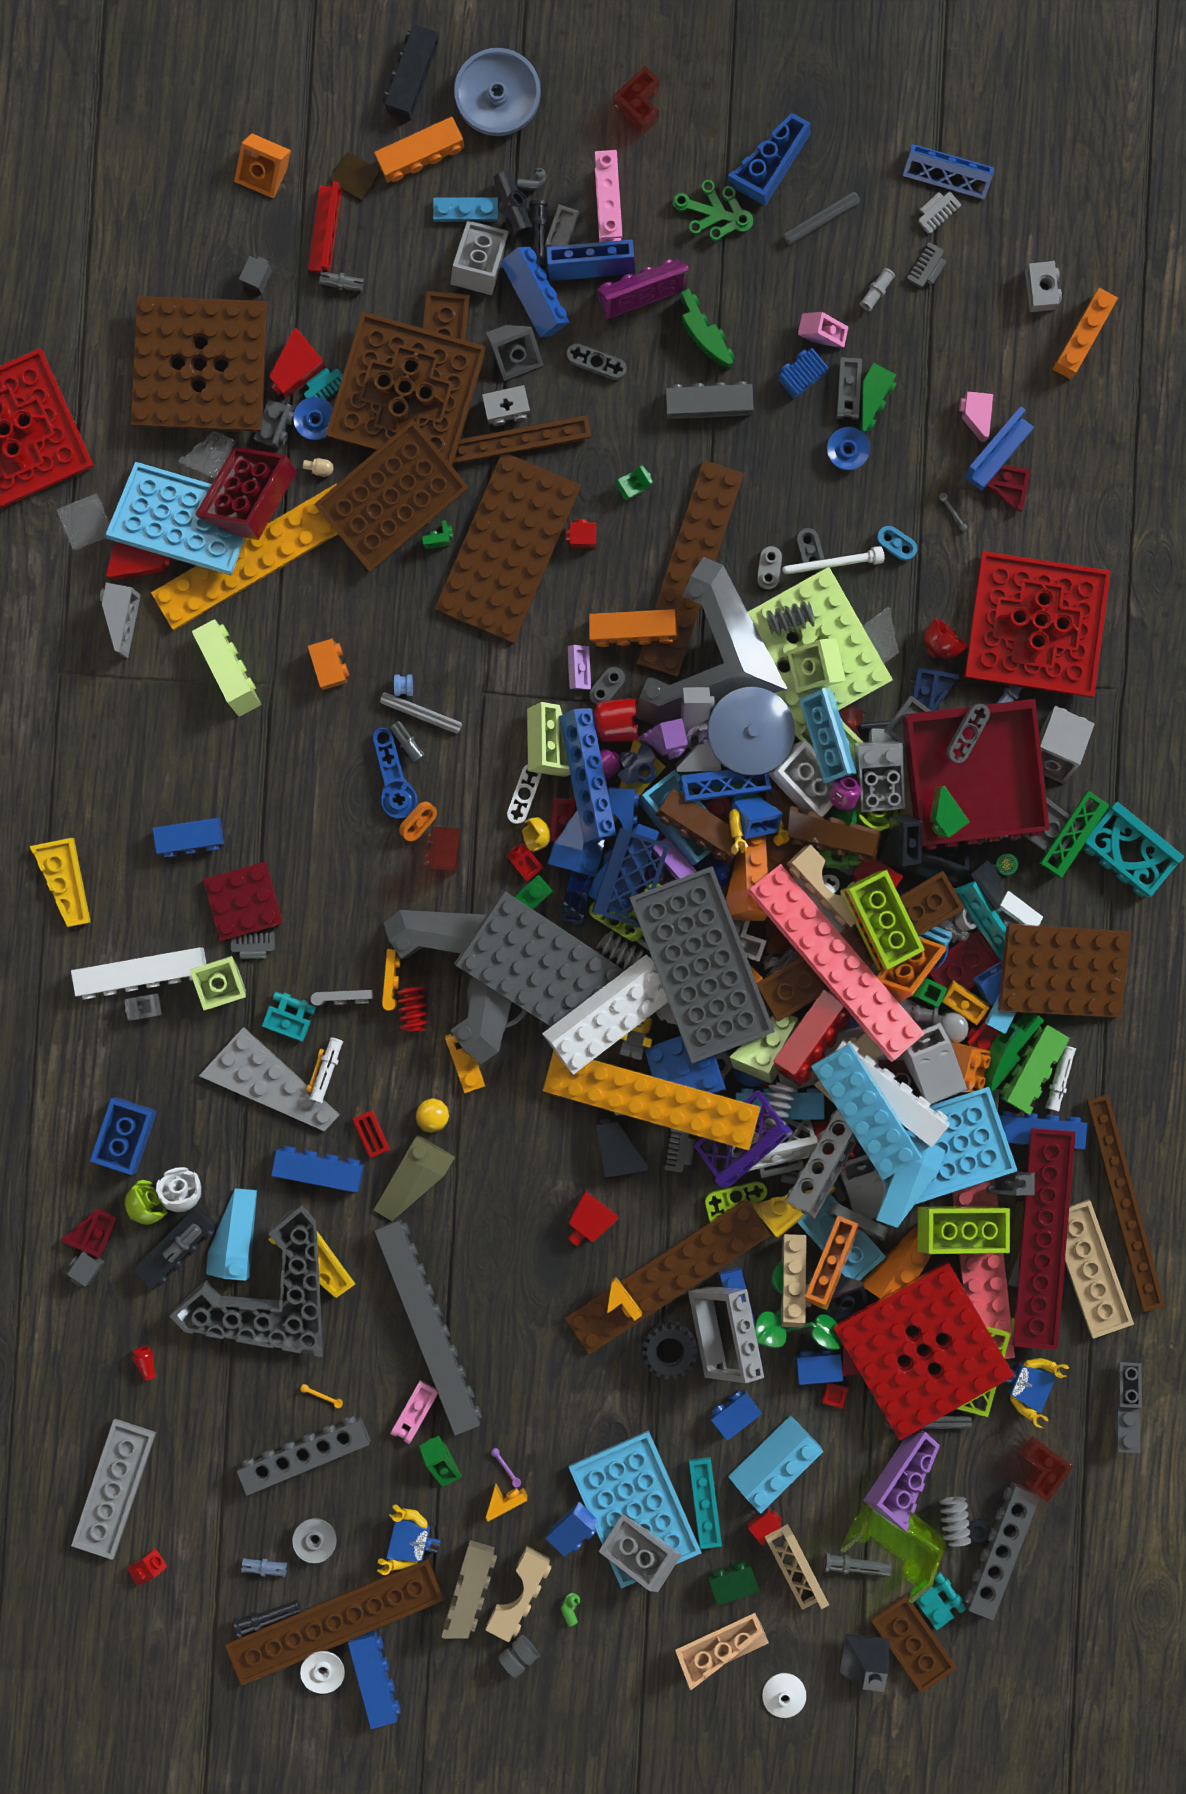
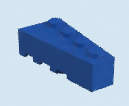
[728,113,811,206]

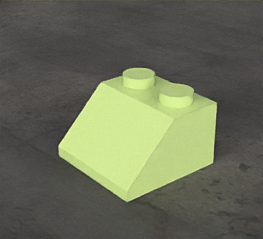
[787,638,846,693]
[190,956,246,1010]

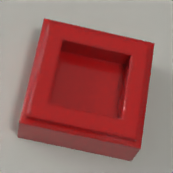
[821,1382,849,1409]

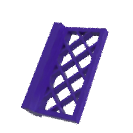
[694,1090,793,1187]

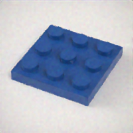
[644,1036,726,1094]

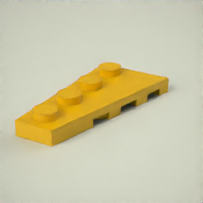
[30,838,91,927]
[268,1232,355,1298]

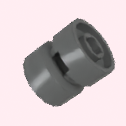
[498,1635,540,1678]

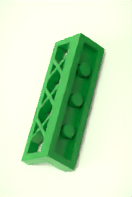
[1039,791,1109,878]

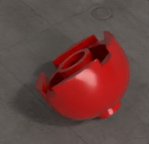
[924,617,967,659]

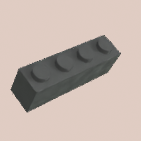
[665,381,754,419]

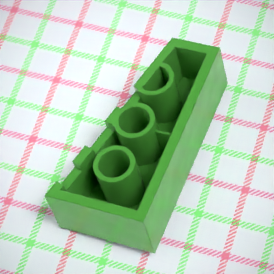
[999,1024,1070,1115]

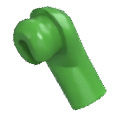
[561,1593,580,1627]

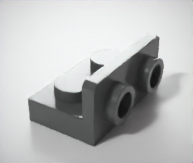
[254,399,294,450]

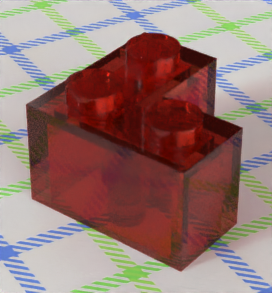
[614,65,660,135]
[425,826,460,872]
[1020,1435,1073,1502]

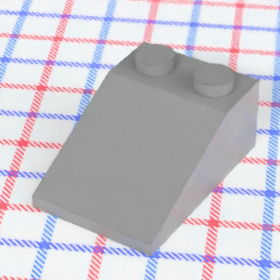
[450,220,509,295]
[100,583,141,658]
[599,1514,682,1592]

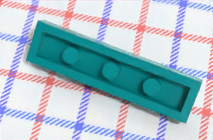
[955,881,1006,960]
[689,1457,722,1549]

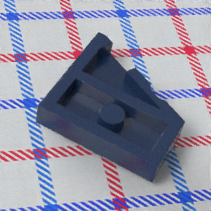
[912,668,959,711]

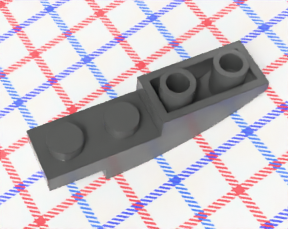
[1114,1362,1142,1453]

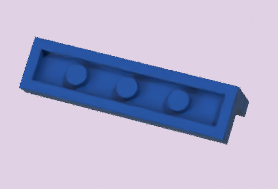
[903,144,994,199]
[965,406,1034,491]
[678,769,772,802]

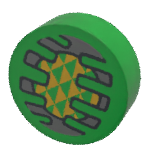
[995,854,1018,876]

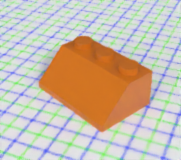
[876,937,947,1003]

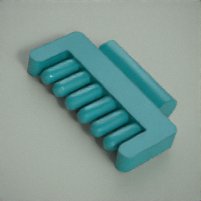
[304,368,343,400]

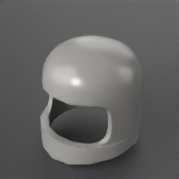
[940,1010,969,1043]

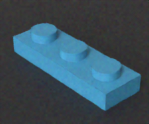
[433,198,498,222]

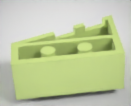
[527,702,570,777]
[730,1015,800,1084]

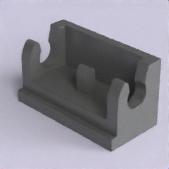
[986,1172,1035,1195]

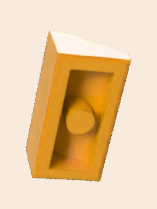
[941,981,989,1025]

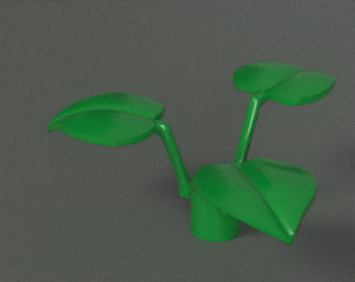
[754,1261,843,1350]

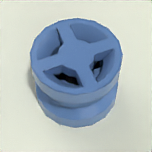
[394,674,413,696]

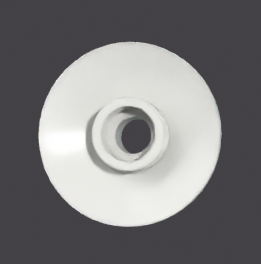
[300,1651,345,1694]
[762,1673,806,1718]

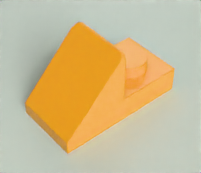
[607,1277,642,1321]
[486,1483,527,1521]

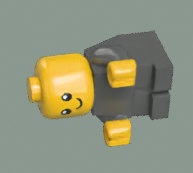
[620,1017,652,1060]

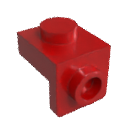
[127,1549,167,1586]

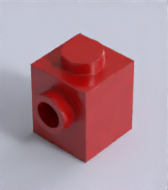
[566,519,596,548]
[747,1507,782,1545]

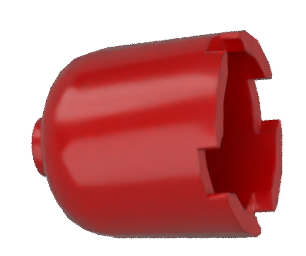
[593,698,638,742]

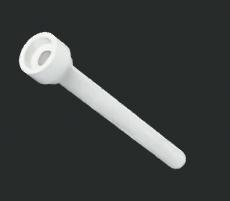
[782,546,884,575]

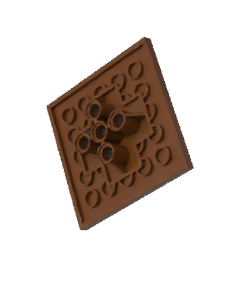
[131,296,268,432]
[326,311,487,466]

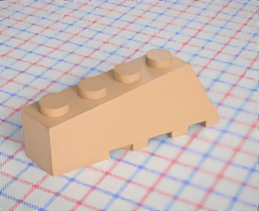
[675,1613,769,1690]

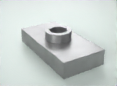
[545,204,579,247]

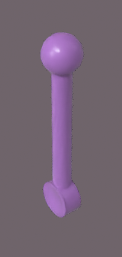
[491,1448,521,1487]

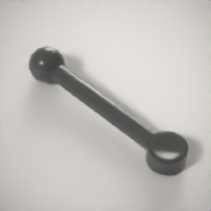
[939,493,968,532]

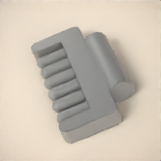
[918,192,961,234]

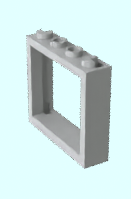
[688,1286,764,1383]

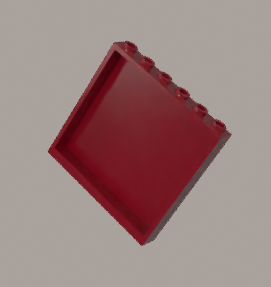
[902,699,1050,850]

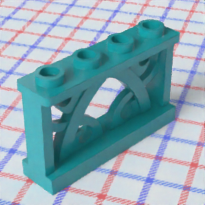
[1082,802,1185,898]

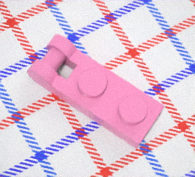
[390,1380,438,1444]

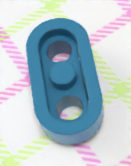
[877,526,917,561]

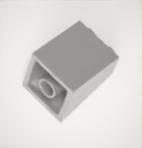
[1039,706,1095,784]

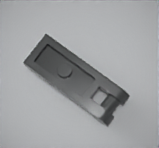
[836,357,862,420]

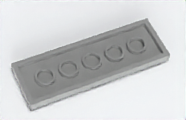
[71,1419,156,1560]

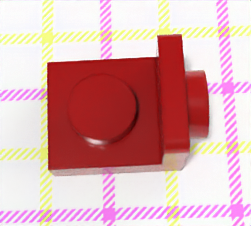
[507,844,543,881]

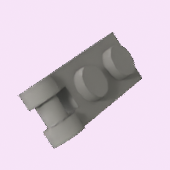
[311,990,374,1005]

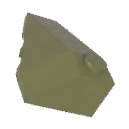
[374,1135,455,1221]

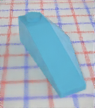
[876,1136,945,1227]
[206,1188,257,1280]

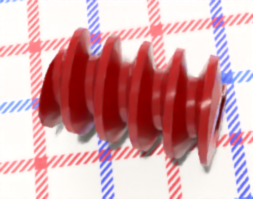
[397,987,427,1031]

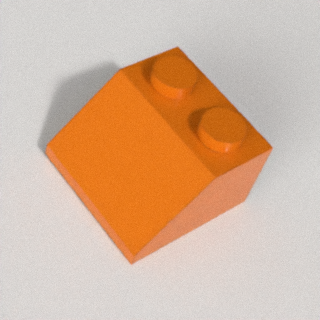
[234,134,291,198]

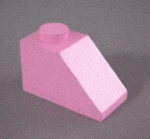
[798,312,848,348]
[959,391,993,442]

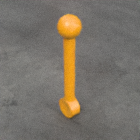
[306,1049,325,1093]
[300,1384,343,1408]

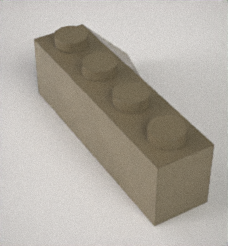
[442,1540,497,1639]

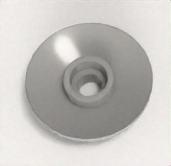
[292,1518,336,1563]

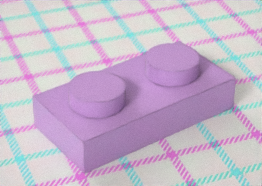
[568,645,591,690]

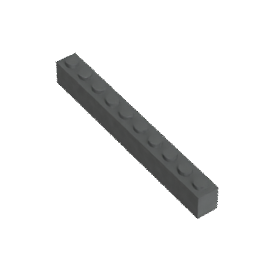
[375,1219,482,1435]

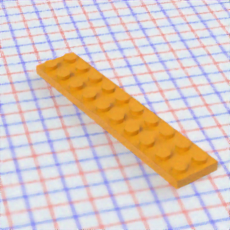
[151,483,338,631]
[543,1051,761,1150]

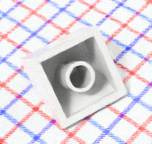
[978,891,1043,934]

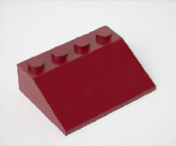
[195,447,297,540]

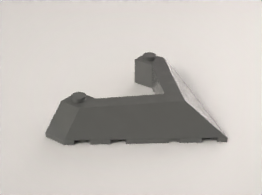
[635,557,788,726]
[383,910,512,1064]
[170,1205,323,1357]

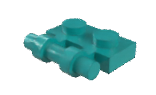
[262,992,316,1042]
[910,1572,966,1630]

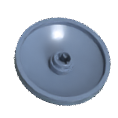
[454,48,541,136]
[707,687,795,775]

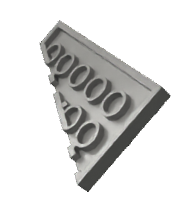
[199,1027,340,1131]

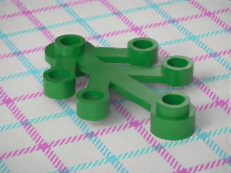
[672,180,753,242]

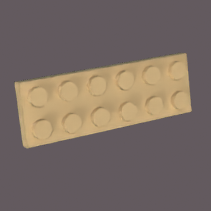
[1065,1199,1134,1339]

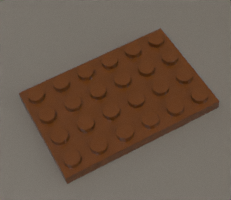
[314,420,469,572]
[998,923,1131,1018]

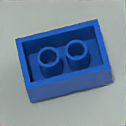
[90,1097,157,1175]

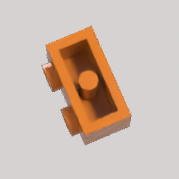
[308,638,349,690]

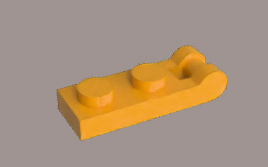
[382,949,401,1010]
[445,1034,486,1093]

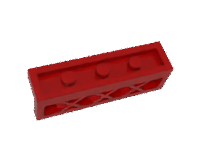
[308,181,342,274]

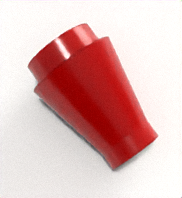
[132,1346,156,1381]

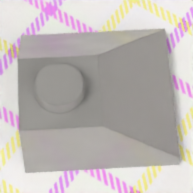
[675,739,721,772]

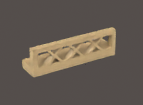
[765,1524,829,1610]

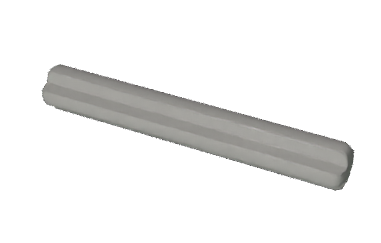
[380,692,462,734]

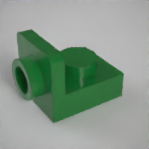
[422,520,453,549]

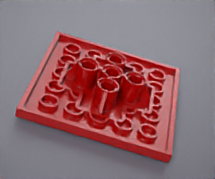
[0,348,95,509]
[964,551,1111,698]
[833,1261,1015,1440]

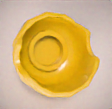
[522,817,550,852]
[416,1098,449,1133]

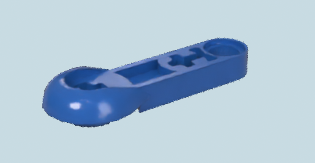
[373,728,417,818]

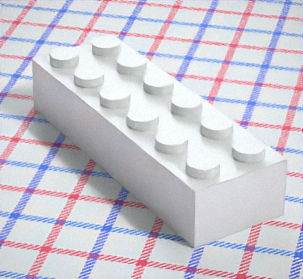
[542,954,668,1074]

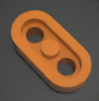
[399,802,437,841]

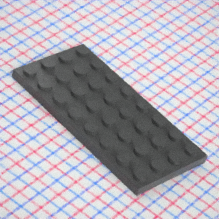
[629,866,775,1063]
[454,890,625,1027]

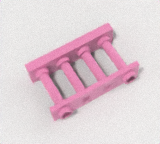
[595,150,622,242]

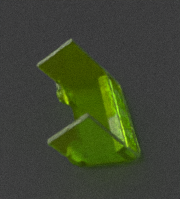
[840,1504,946,1603]

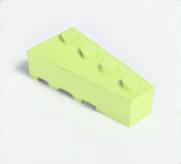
[192,619,262,717]

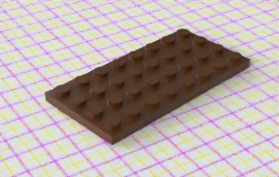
[435,453,582,644]

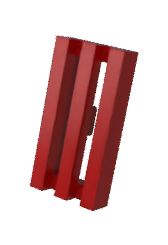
[352,1110,390,1158]

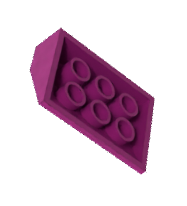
[597,259,689,320]

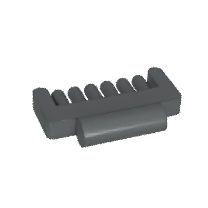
[907,242,946,288]
[231,932,275,959]
[665,1128,696,1172]

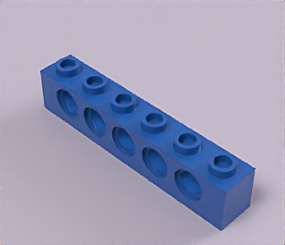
[559,708,617,843]

